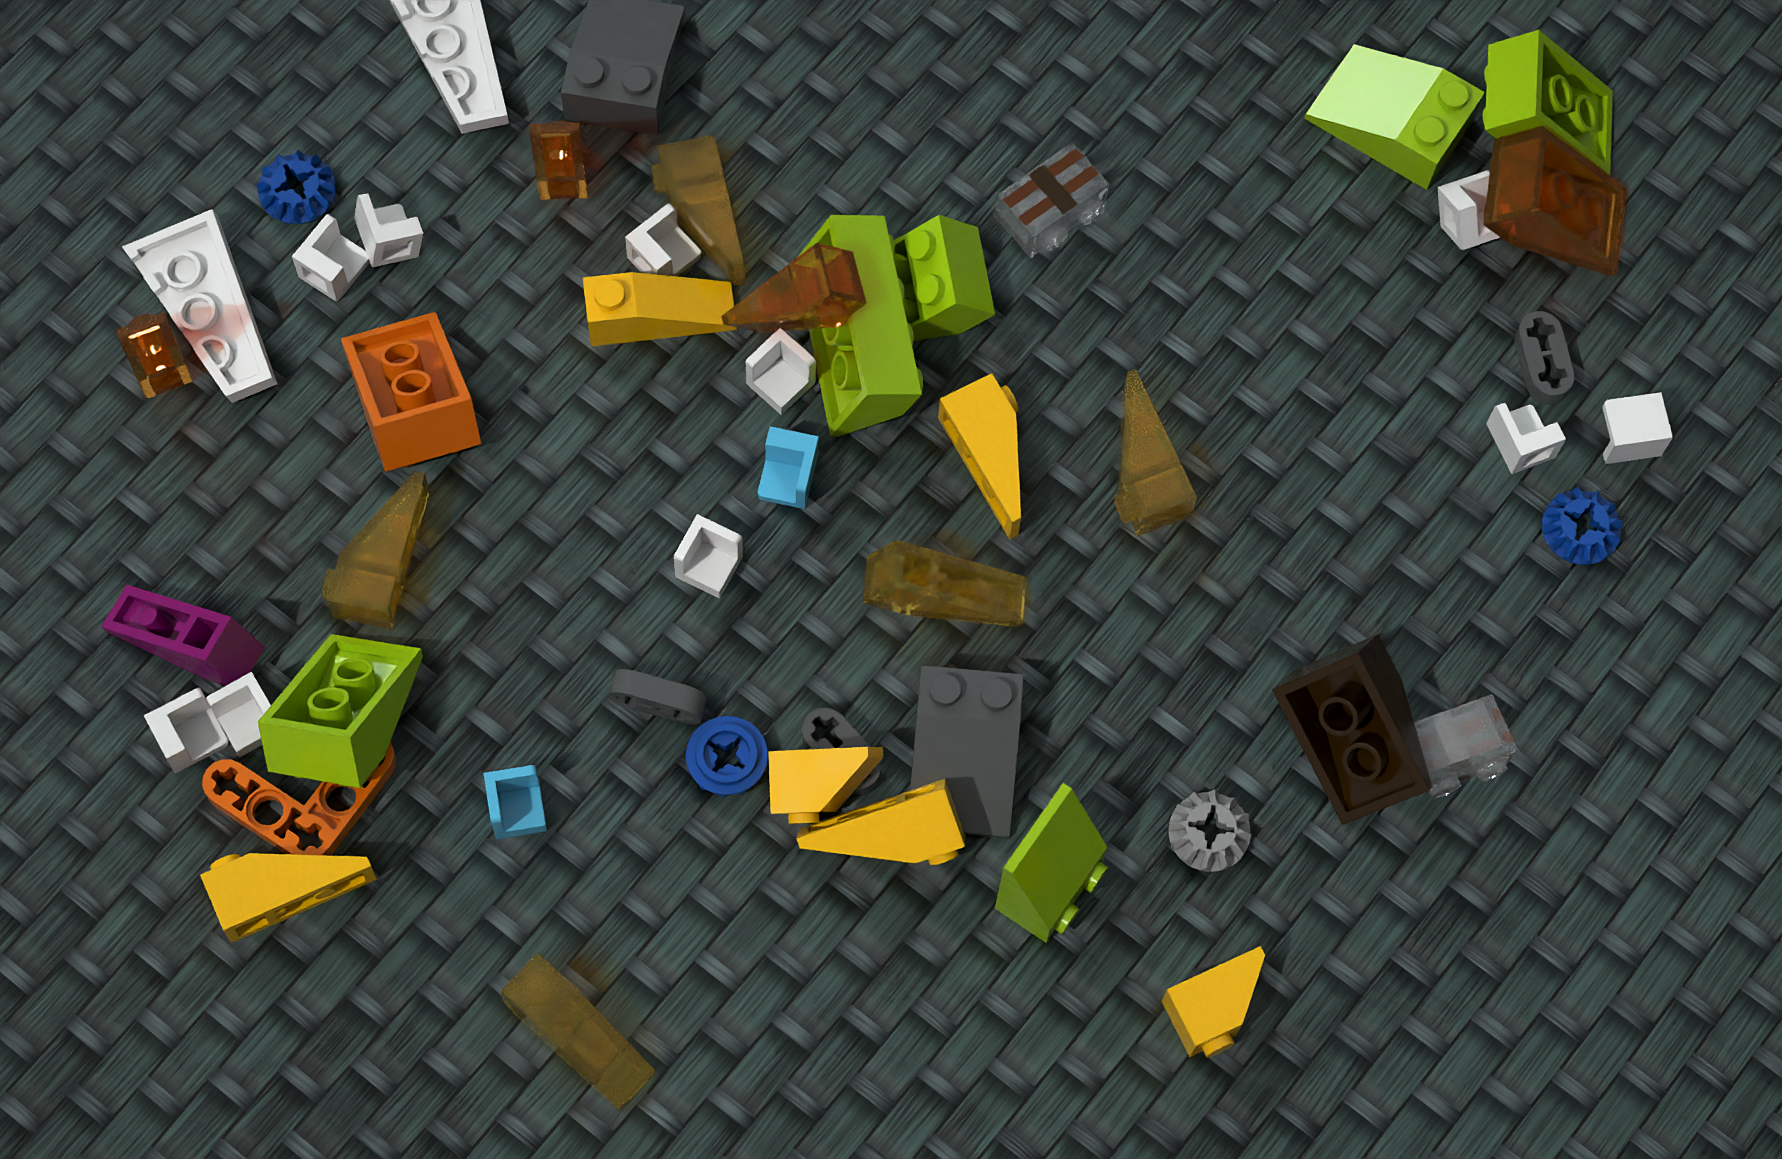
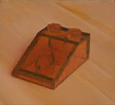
[1483,126,1627,276]

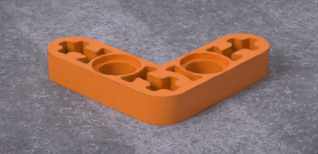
[202,742,397,856]

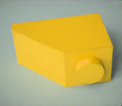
[768,747,883,824]
[1161,946,1265,1058]

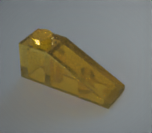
[650,135,745,287]
[1114,369,1197,536]
[322,471,430,630]
[862,540,1027,627]
[501,953,656,1111]

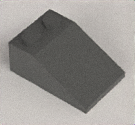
[561,0,685,135]
[910,665,1024,839]

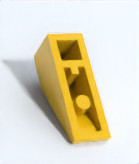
[583,272,737,347]
[938,373,1021,540]
[796,779,966,865]
[200,853,377,943]

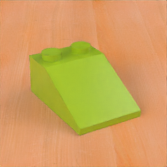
[1482,30,1613,177]
[1304,44,1485,190]
[258,634,423,788]
[995,783,1108,943]

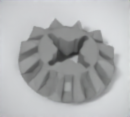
[1168,790,1252,872]

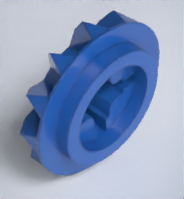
[257,149,336,224]
[1542,486,1623,565]
[686,716,768,798]

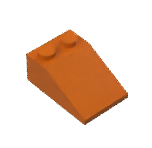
[341,312,481,472]

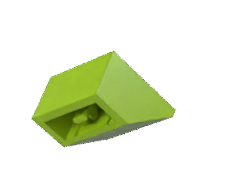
[894,215,995,341]

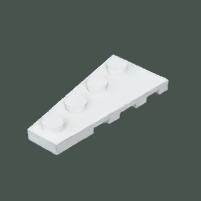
[389,0,509,134]
[122,209,278,403]

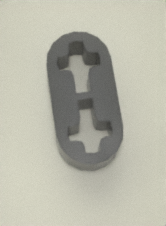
[1514,311,1575,405]
[608,669,709,725]
[802,708,881,796]

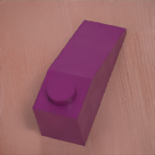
[101,585,265,686]

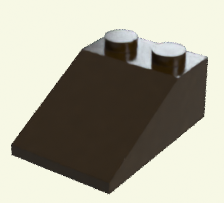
[1272,634,1432,825]

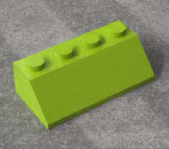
[795,215,923,437]

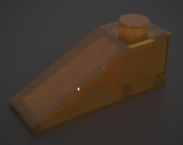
[529,121,588,200]
[721,243,867,332]
[116,311,193,399]

